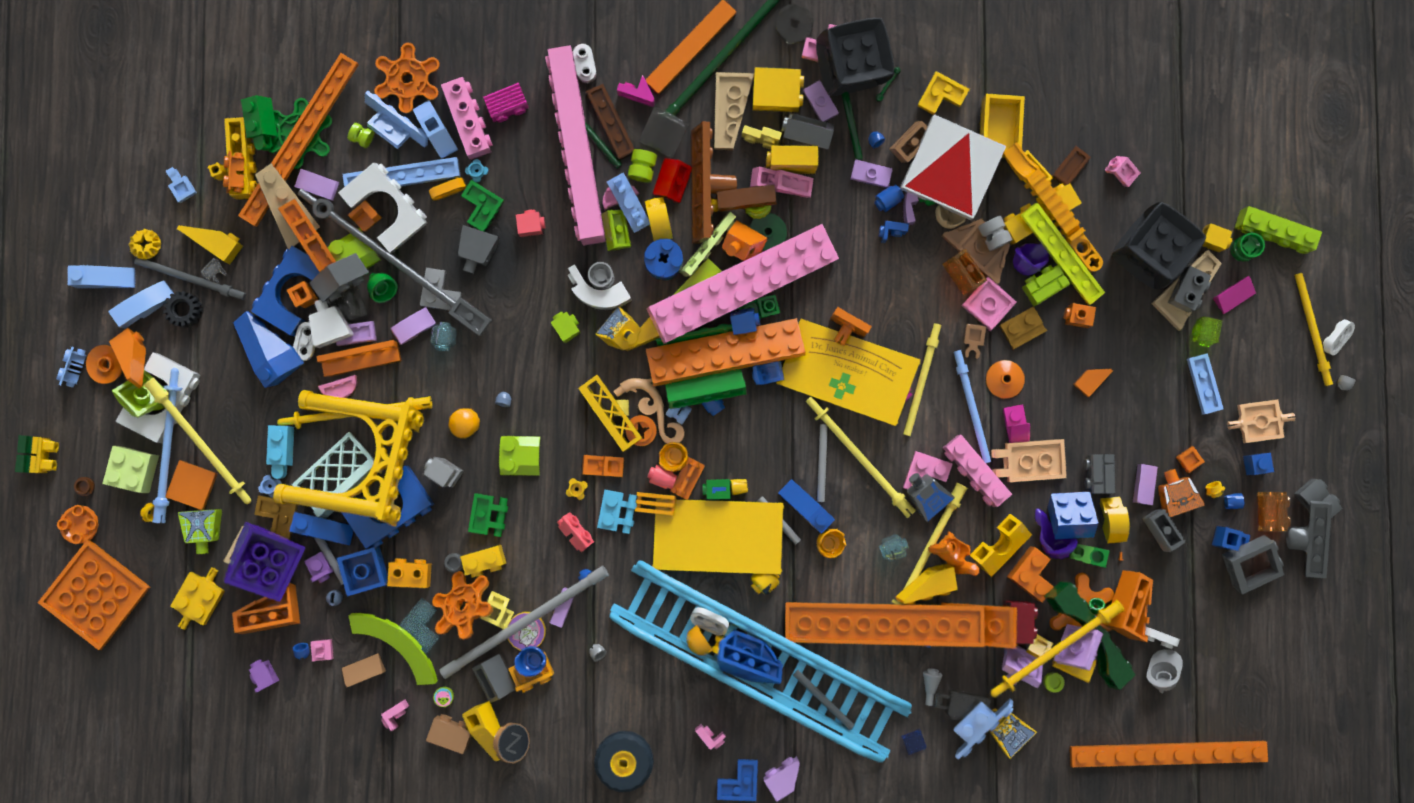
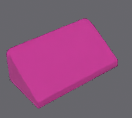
[1213,276,1256,314]

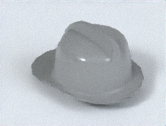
[1147,649,1183,694]

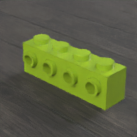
[1234,206,1322,254]

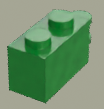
[241,95,277,151]

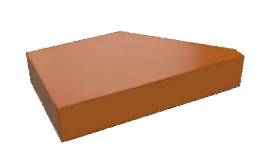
[1073,369,1113,397]

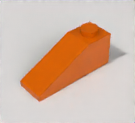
[109,328,146,388]

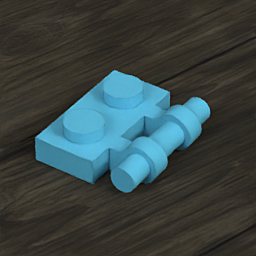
[597,490,637,534]

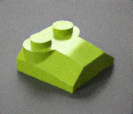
[327,228,381,269]
[112,370,166,418]
[499,436,541,475]

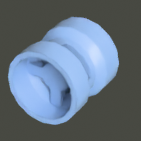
[665,406,692,425]

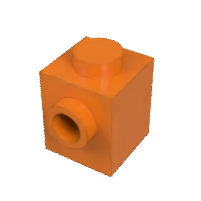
[1064,303,1096,328]

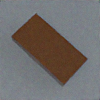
[1052,146,1091,186]

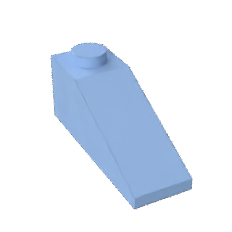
[68,265,135,288]

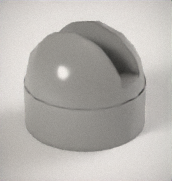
[1337,375,1356,390]
[589,644,607,662]

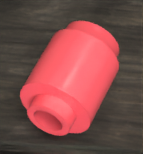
[647,464,677,489]

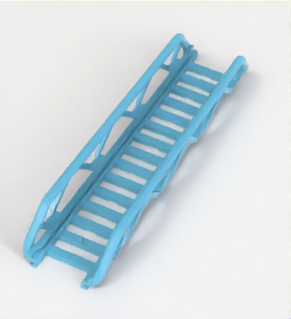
[609,561,912,762]

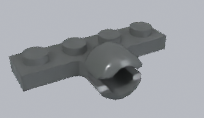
[1286,501,1332,578]

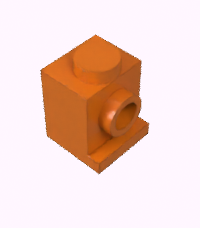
[287,281,318,308]

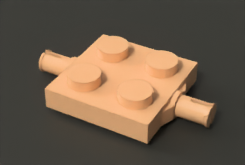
[1227,400,1295,443]

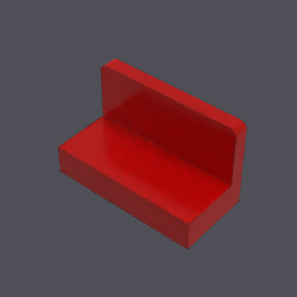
[653,158,692,203]

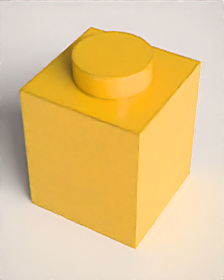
[1202,223,1232,252]

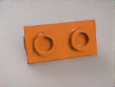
[223,151,245,193]
[671,457,705,500]

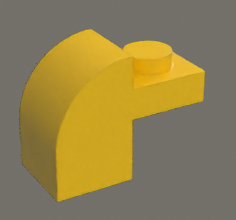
[645,197,673,241]
[1100,497,1129,543]

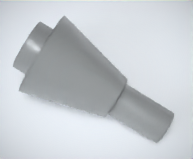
[923,668,942,706]

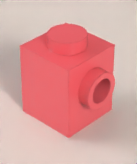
[516,210,546,237]

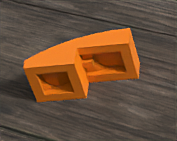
[582,455,624,477]

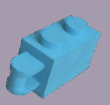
[266,425,294,479]

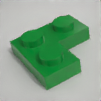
[461,180,505,232]

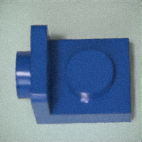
[879,221,909,243]

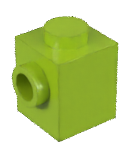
[551,312,581,343]

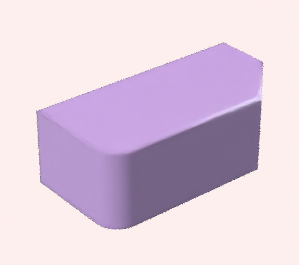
[550,587,574,628]

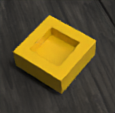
[1026,634,1053,658]

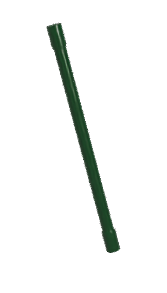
[660,0,780,124]

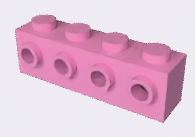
[441,77,493,160]
[943,435,1012,507]

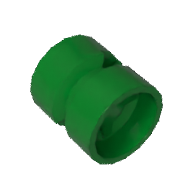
[1230,233,1265,262]

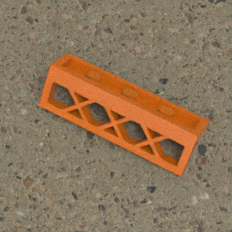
[316,340,401,377]

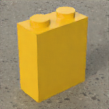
[753,67,804,112]
[766,146,818,174]

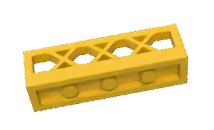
[578,375,642,452]

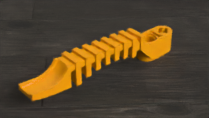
[1003,142,1103,272]

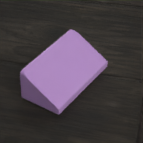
[1133,464,1158,505]

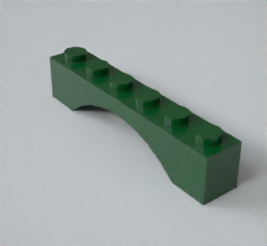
[1044,581,1136,690]

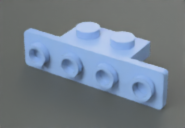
[365,91,428,149]
[954,699,1013,759]

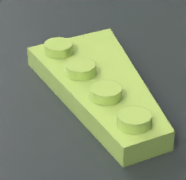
[680,212,736,277]

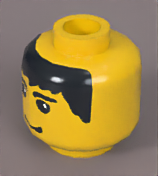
[751,573,780,595]

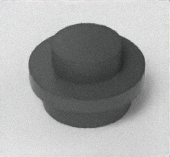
[444,553,463,573]

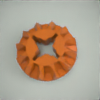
[626,415,656,446]

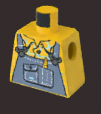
[596,306,641,350]
[989,708,1037,758]

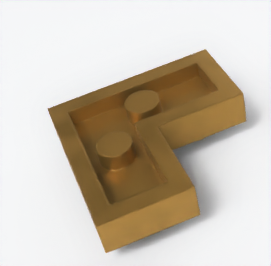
[254,496,298,540]

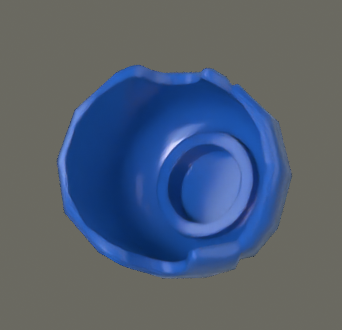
[514,646,547,677]

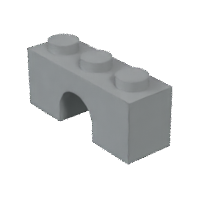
[423,457,464,487]

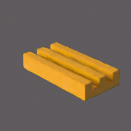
[635,492,676,516]

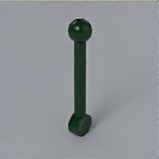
[876,67,901,102]

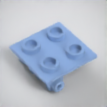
[56,347,87,388]

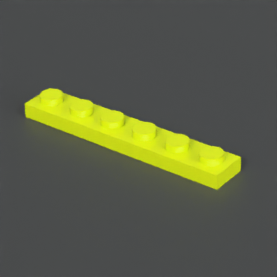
[1020,203,1105,305]

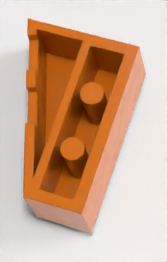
[1104,570,1153,642]
[232,583,300,634]

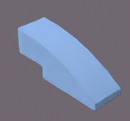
[108,280,174,329]

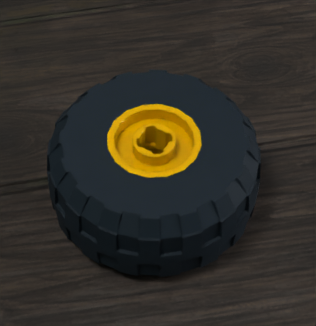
[594,731,654,793]

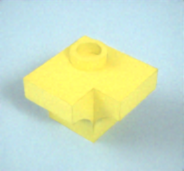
[479,591,514,629]

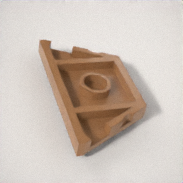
[942,219,1010,285]

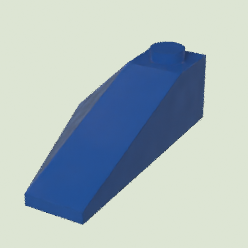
[233,311,304,388]

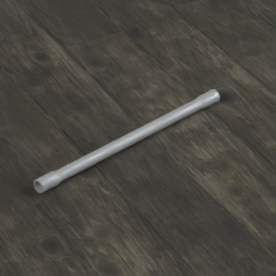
[440,566,609,679]

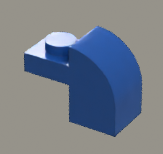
[1212,526,1250,551]

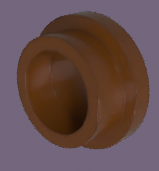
[74,477,95,496]

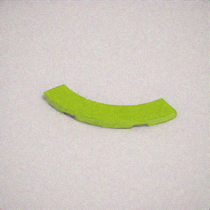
[348,613,438,685]

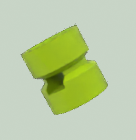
[627,149,657,183]

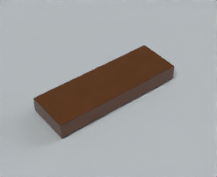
[717,184,777,212]

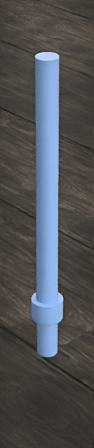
[954,350,991,463]

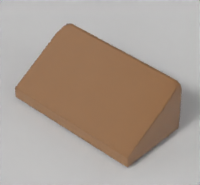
[342,653,386,687]

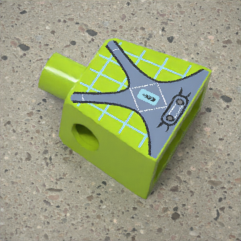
[178,509,222,554]

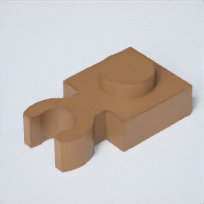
[963,324,986,359]

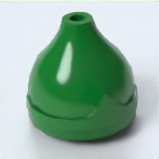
[367,273,398,303]

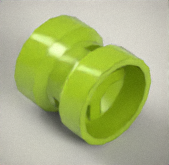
[348,123,374,148]

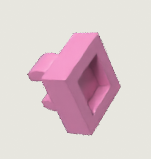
[311,639,334,661]

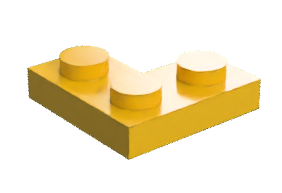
[917,71,970,115]

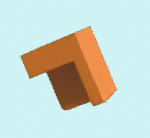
[348,200,382,232]

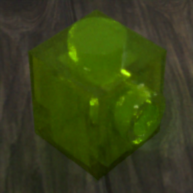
[1192,316,1222,347]

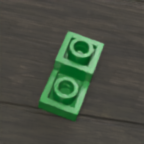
[737,295,780,319]

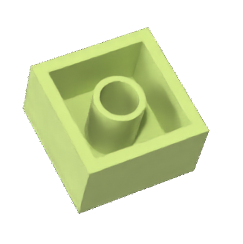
[103,446,159,493]

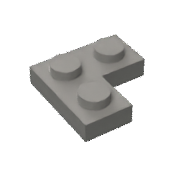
[420,268,462,311]

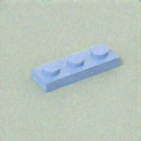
[1187,353,1223,415]

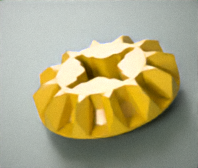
[128,229,161,259]

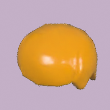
[448,408,480,438]
[659,442,688,472]
[817,529,846,558]
[686,625,713,655]

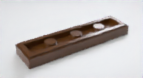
[586,84,634,160]

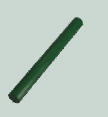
[842,92,863,160]
[585,122,622,169]

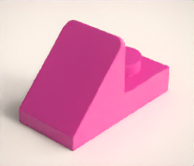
[617,75,655,107]
[1002,404,1030,443]

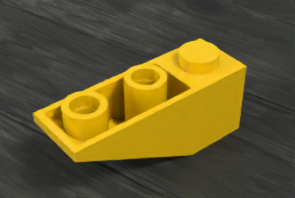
[896,563,957,605]
[462,701,501,762]

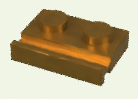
[999,306,1047,350]

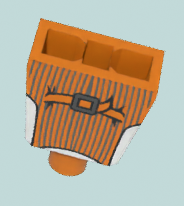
[1158,469,1204,517]

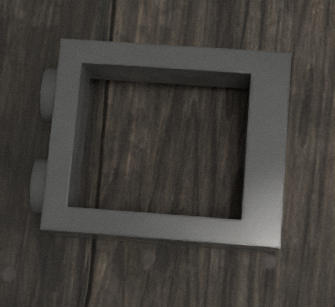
[781,112,834,149]
[1222,535,1284,594]

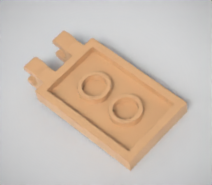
[991,439,1067,482]

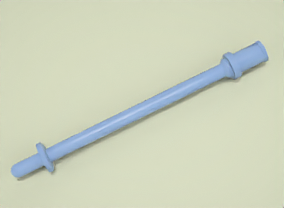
[152,368,182,523]

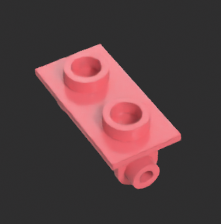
[557,512,594,552]

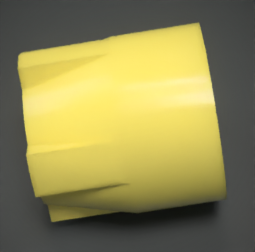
[614,400,629,416]

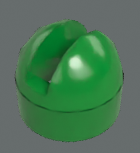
[1089,598,1105,615]

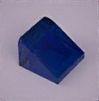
[901,729,927,755]

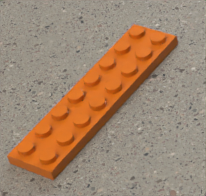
[646,318,806,387]

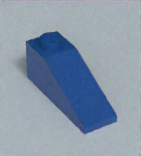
[778,479,835,534]
[289,512,354,546]

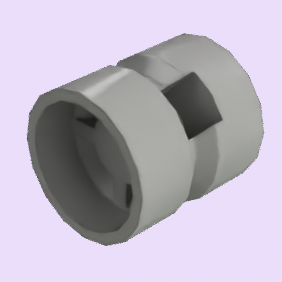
[978,216,1013,251]
[588,262,615,290]

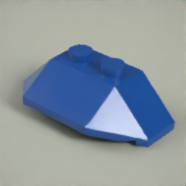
[717,630,783,684]

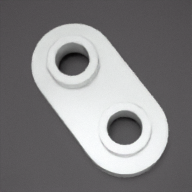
[573,44,596,83]
[1323,320,1355,355]
[293,322,315,361]
[690,608,729,636]
[1145,627,1180,649]

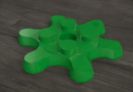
[269,98,332,169]

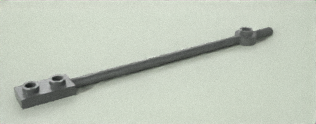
[298,189,492,336]

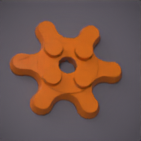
[374,43,440,113]
[432,571,493,639]
[1049,573,1115,631]

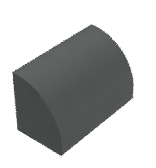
[472,654,516,703]

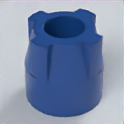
[1224,493,1244,509]

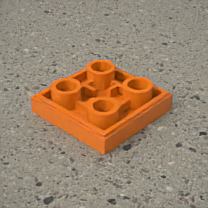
[166,460,218,510]

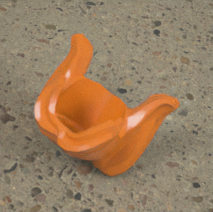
[928,531,980,576]

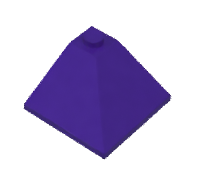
[224,522,306,602]

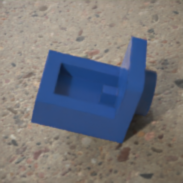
[752,361,785,385]

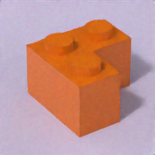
[1007,546,1054,603]

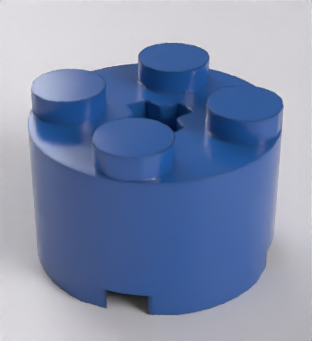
[644,239,683,281]

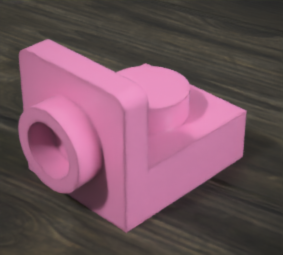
[1105,156,1140,187]
[381,700,409,731]
[695,724,725,750]

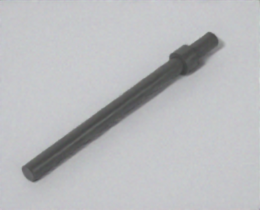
[135,258,246,300]

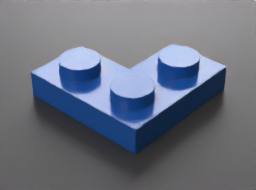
[717,759,758,801]

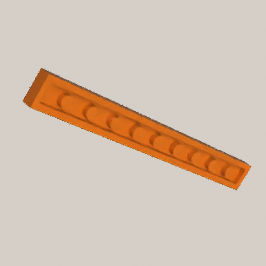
[238,53,359,227]
[1070,741,1268,767]

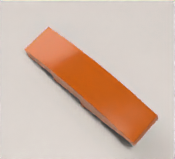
[278,198,336,273]

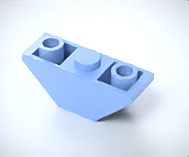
[413,100,458,159]

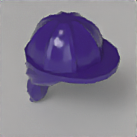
[1013,243,1049,275]
[1035,508,1078,560]

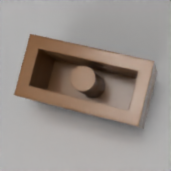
[889,121,927,163]
[426,714,472,754]

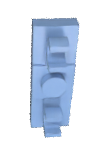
[607,172,650,233]

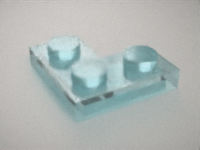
[399,598,440,654]

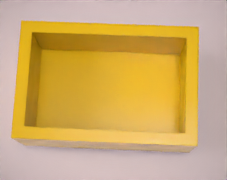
[980,94,1025,158]

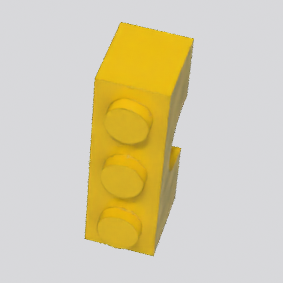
[970,514,1032,577]

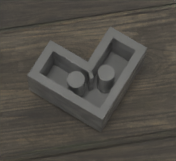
[310,253,369,303]

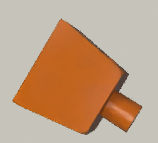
[722,220,768,261]

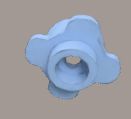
[259,475,282,497]

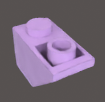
[763,757,800,801]

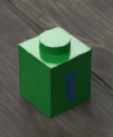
[703,479,730,499]

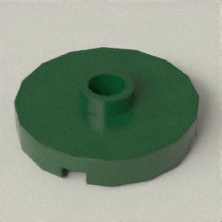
[750,213,787,251]

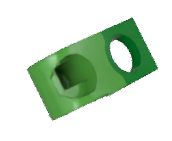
[1069,544,1110,568]

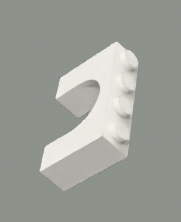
[338,162,427,253]
[116,352,200,443]

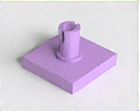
[1054,624,1103,670]
[1002,645,1043,688]

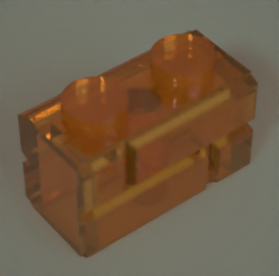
[942,249,987,296]
[1257,492,1291,531]

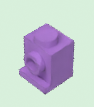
[249,659,279,692]

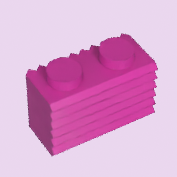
[483,83,529,122]

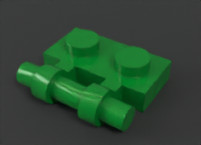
[468,493,508,537]

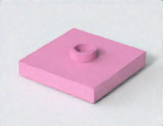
[962,277,1017,331]

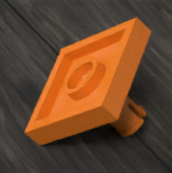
[830,307,872,346]

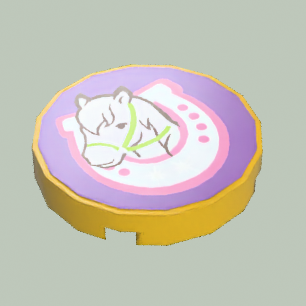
[508,612,546,650]

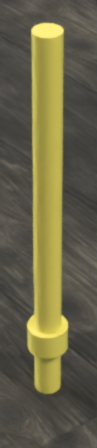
[903,323,941,436]

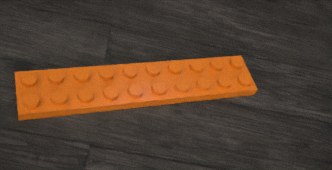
[785,602,984,647]

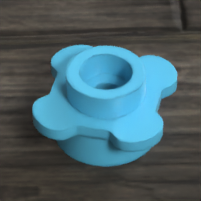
[465,159,488,182]

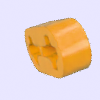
[429,178,466,201]

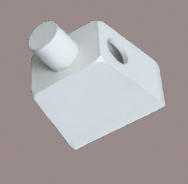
[309,300,354,348]

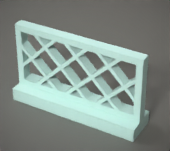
[292,432,375,519]

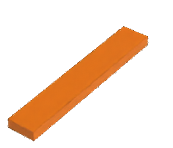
[646,0,737,95]

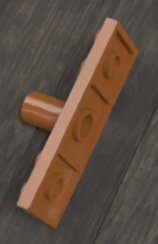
[691,121,737,244]

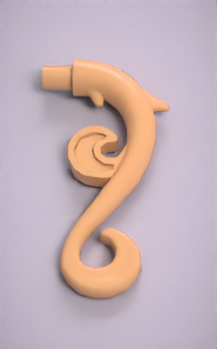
[613,378,685,444]

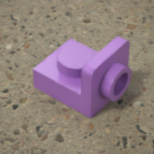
[304,552,334,583]

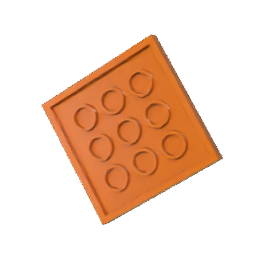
[38,540,150,650]

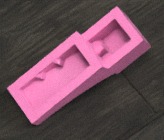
[750,167,814,198]

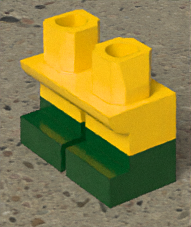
[15,435,59,473]

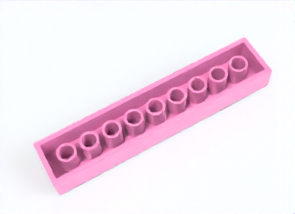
[545,45,606,246]
[647,224,839,344]

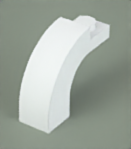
[568,264,632,310]

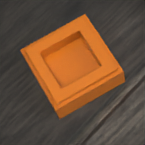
[1176,446,1205,473]

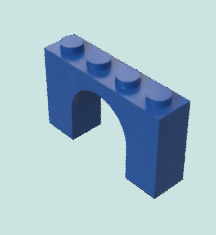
[251,246,319,337]
[342,466,434,549]

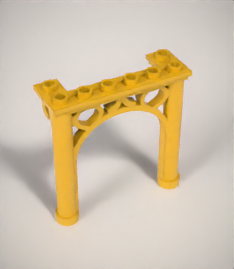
[273,390,424,527]

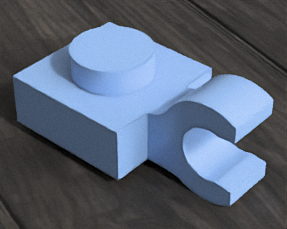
[166,167,197,203]

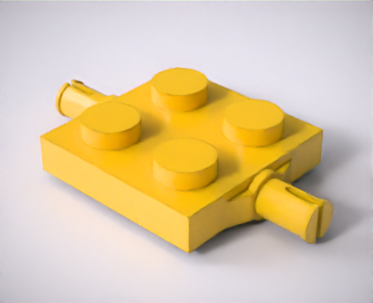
[171,567,225,630]

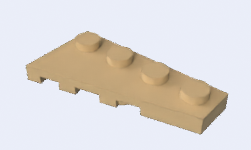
[714,73,754,150]

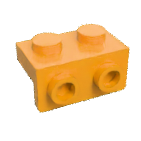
[508,652,554,692]

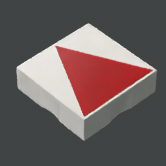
[900,115,1006,220]

